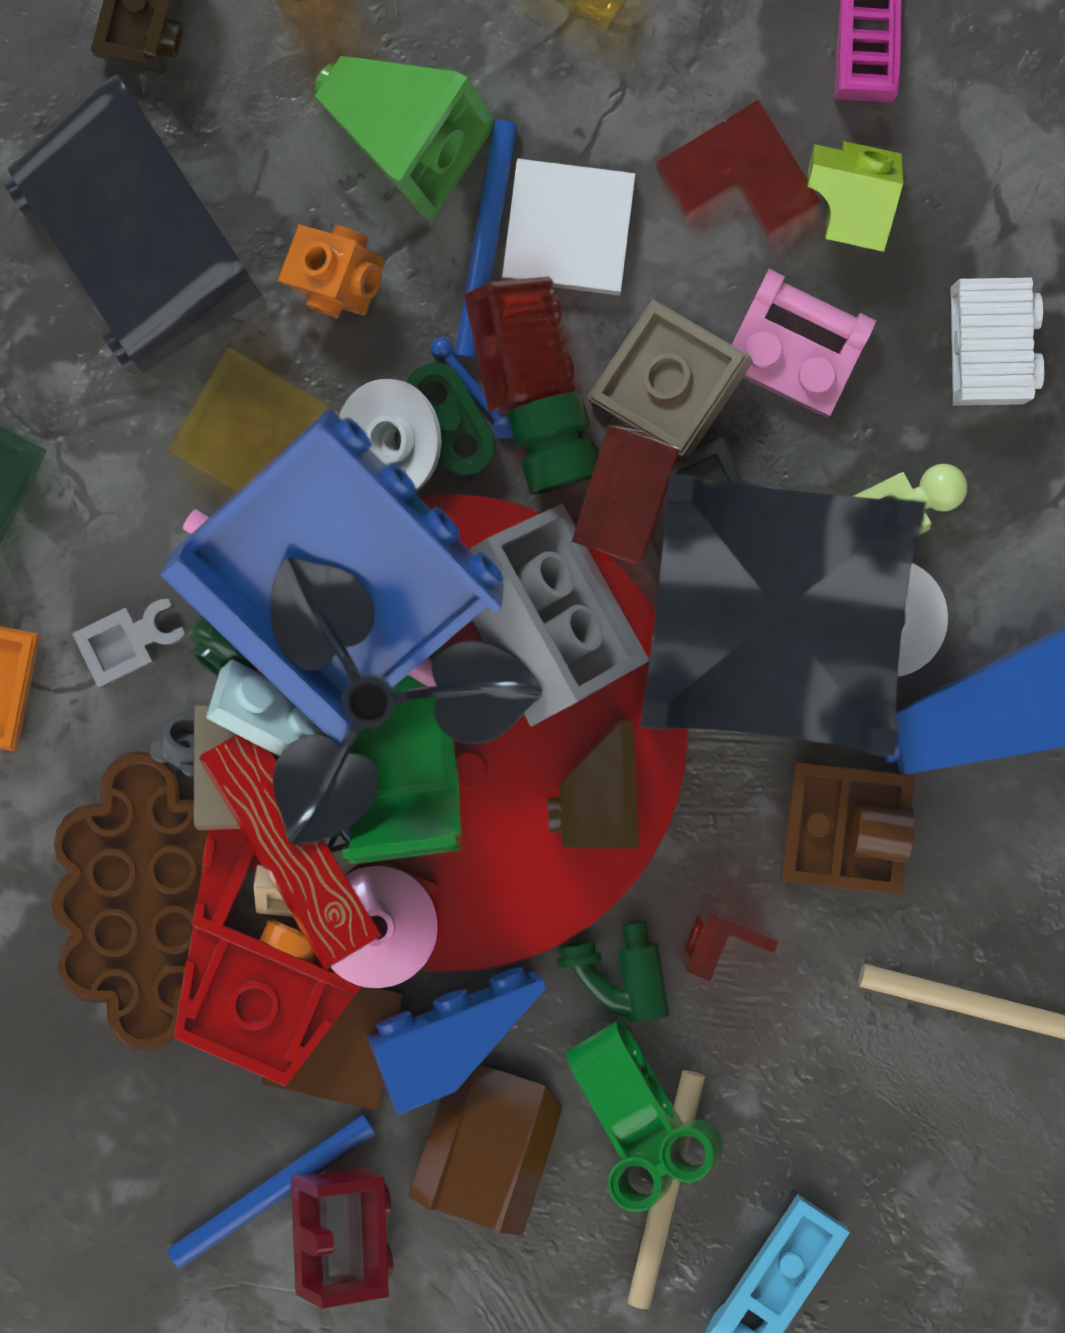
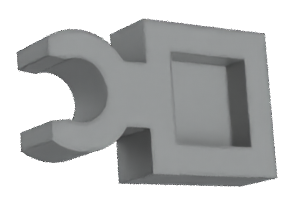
[72,599,189,688]

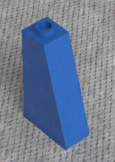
[883,626,1065,774]

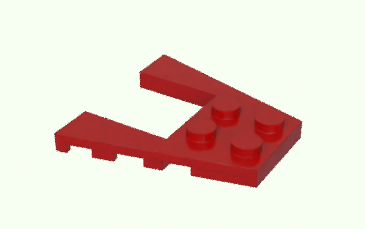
[174,829,438,1086]

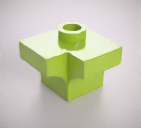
[808,141,903,252]

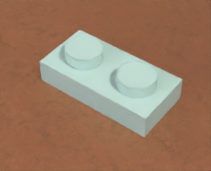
[206,659,328,756]

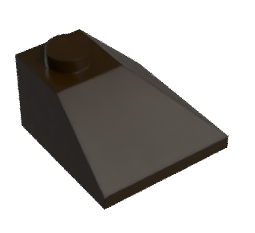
[547,720,639,849]

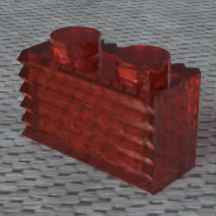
[464,276,576,413]

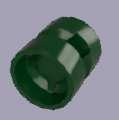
[507,391,604,495]

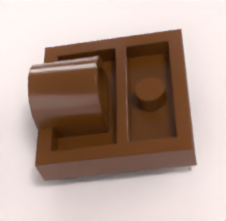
[780,761,915,895]

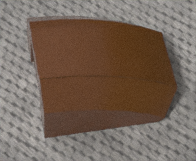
[408,1064,563,1235]

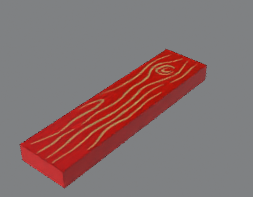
[199,735,381,970]

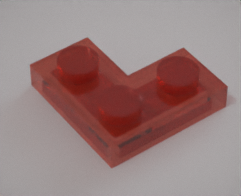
[655,100,821,237]

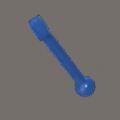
[430,337,514,439]

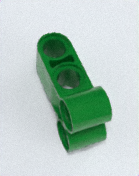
[566,1020,724,1212]

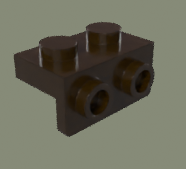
[91,0,184,74]

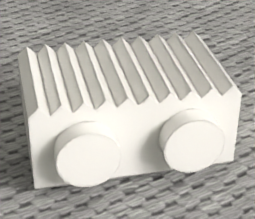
[951,278,1044,406]

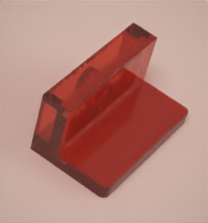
[571,425,679,564]
[679,902,779,981]

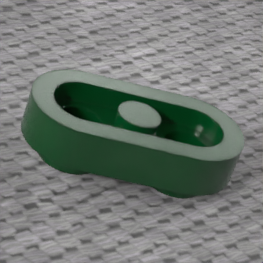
[406,363,496,476]

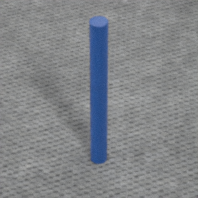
[455,120,518,360]
[167,1114,377,1269]

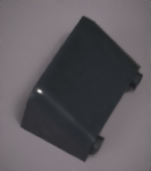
[4,74,263,373]

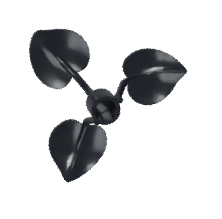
[270,557,542,845]

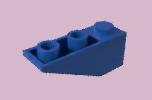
[366,968,546,1115]

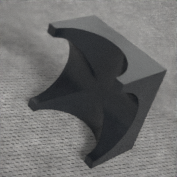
[640,473,926,757]

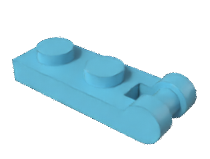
[705,1194,850,1333]

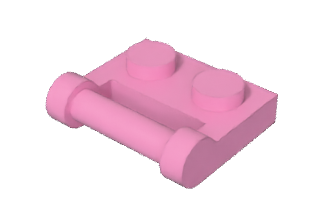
[732,269,876,418]

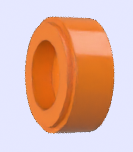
[260,918,318,963]

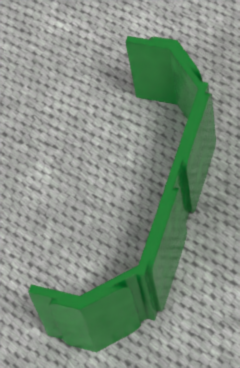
[342,491,463,864]

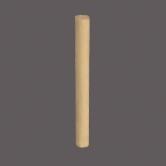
[858,964,1065,1040]
[627,1070,705,1309]

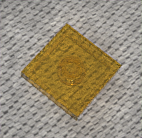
[168,347,333,491]

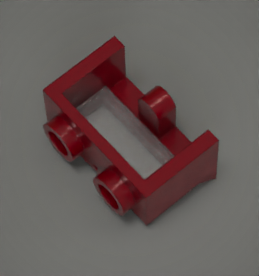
[291,1168,394,1309]

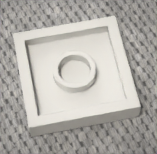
[502,159,635,296]

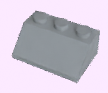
[470,503,650,726]

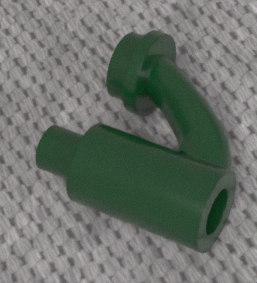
[557,921,669,1022]

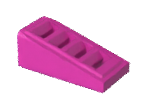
[834,0,901,103]

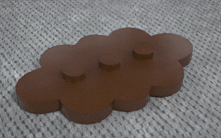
[51,750,209,1051]

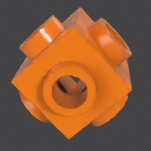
[277,224,386,318]

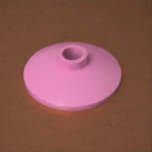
[331,866,438,988]

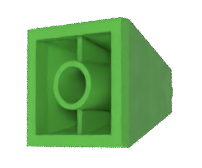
[314,56,495,222]

